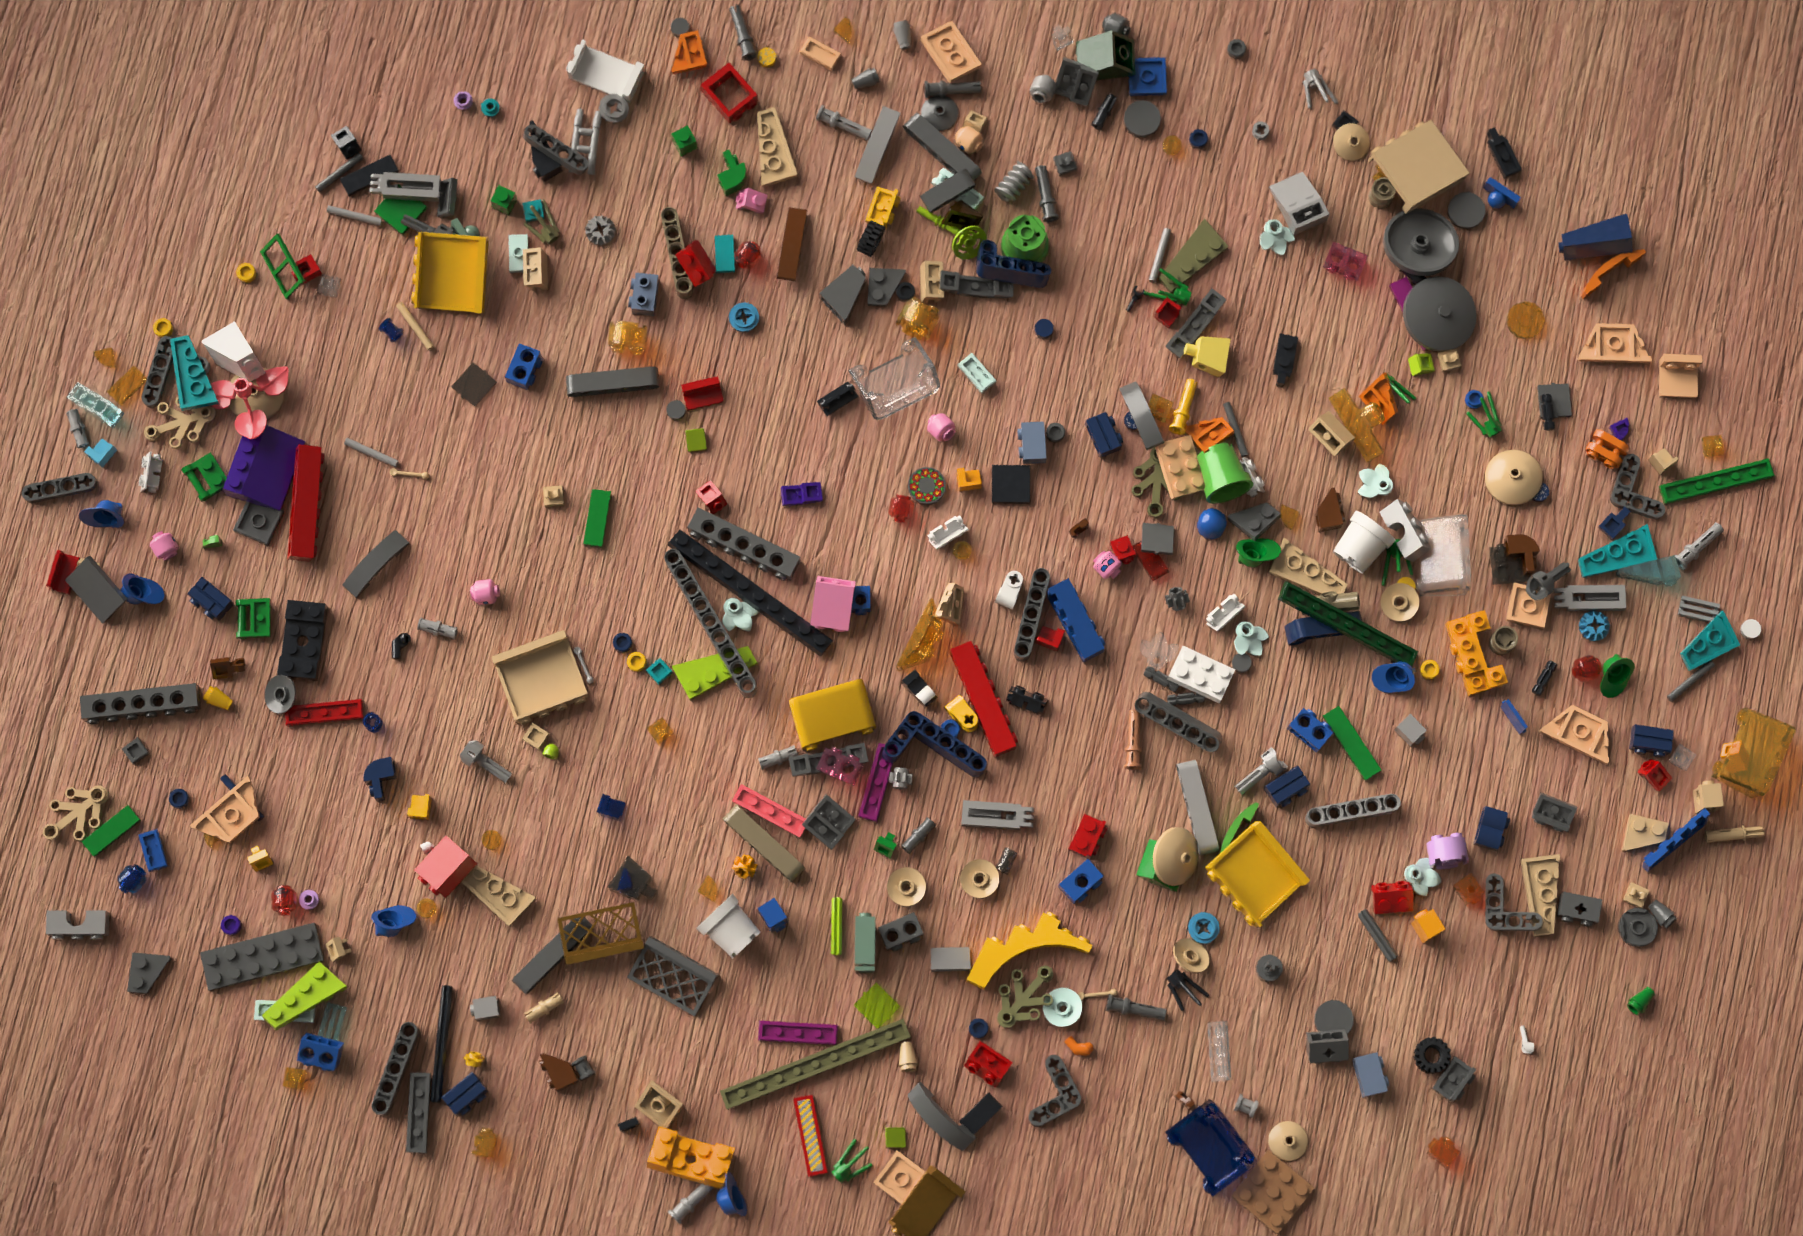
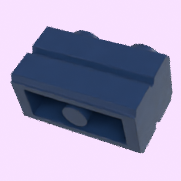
[1085,412,1123,458]
[188,577,234,621]
[1629,724,1674,758]
[1264,765,1310,808]
[441,1072,488,1117]

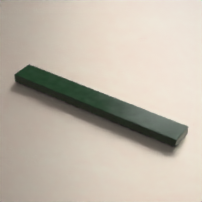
[1278,581,1418,667]

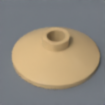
[1333,123,1370,161]
[1381,583,1419,621]
[960,859,999,898]
[887,867,926,906]
[1173,938,1209,973]
[1268,1121,1308,1161]

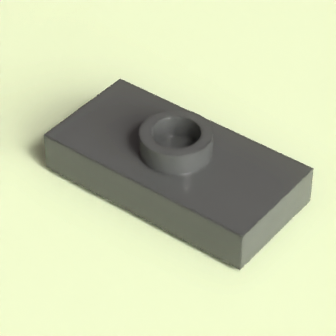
[437,178,458,218]

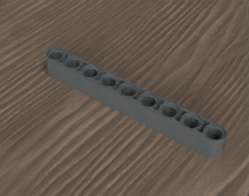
[664,549,757,698]

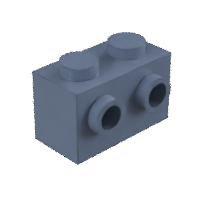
[628,273,659,316]
[1017,422,1046,464]
[1352,1052,1389,1098]

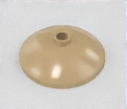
[229,368,284,419]
[1485,450,1543,505]
[1153,827,1198,886]

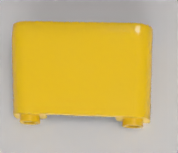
[789,679,876,751]

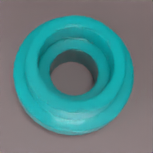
[481,98,500,117]

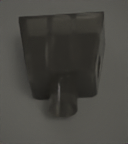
[608,856,657,902]

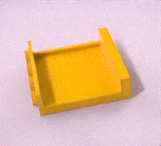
[411,232,489,313]
[1205,821,1310,927]

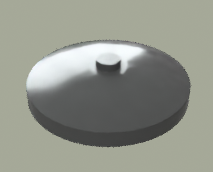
[1383,208,1459,276]
[1403,276,1477,352]

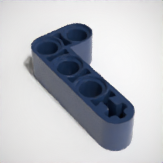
[976,240,1052,288]
[1284,611,1362,646]

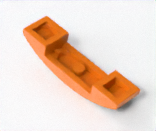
[1581,249,1646,299]

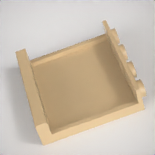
[1368,120,1469,214]
[492,630,589,725]

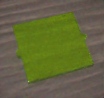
[853,982,900,1029]

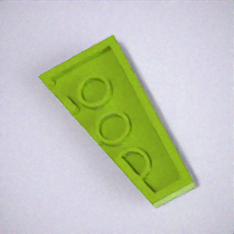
[672,646,758,700]
[262,962,347,1031]

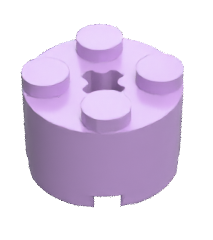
[1426,833,1469,869]

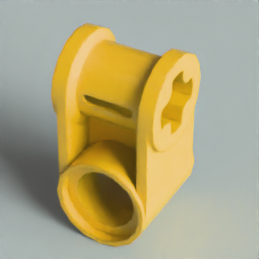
[944,695,978,732]

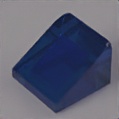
[617,868,633,893]

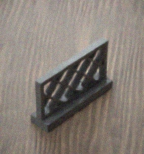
[627,936,719,1016]

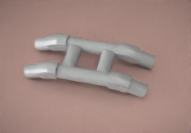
[569,109,602,175]

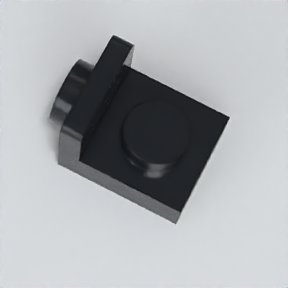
[331,126,362,160]

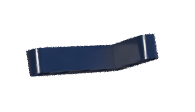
[882,711,987,777]

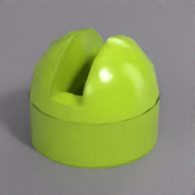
[542,744,559,760]

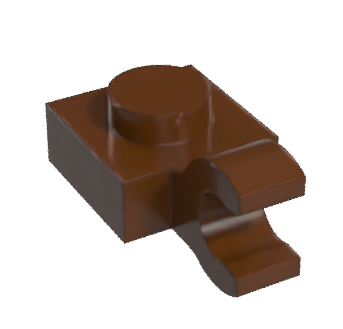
[210,657,246,680]

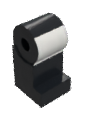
[902,669,937,708]

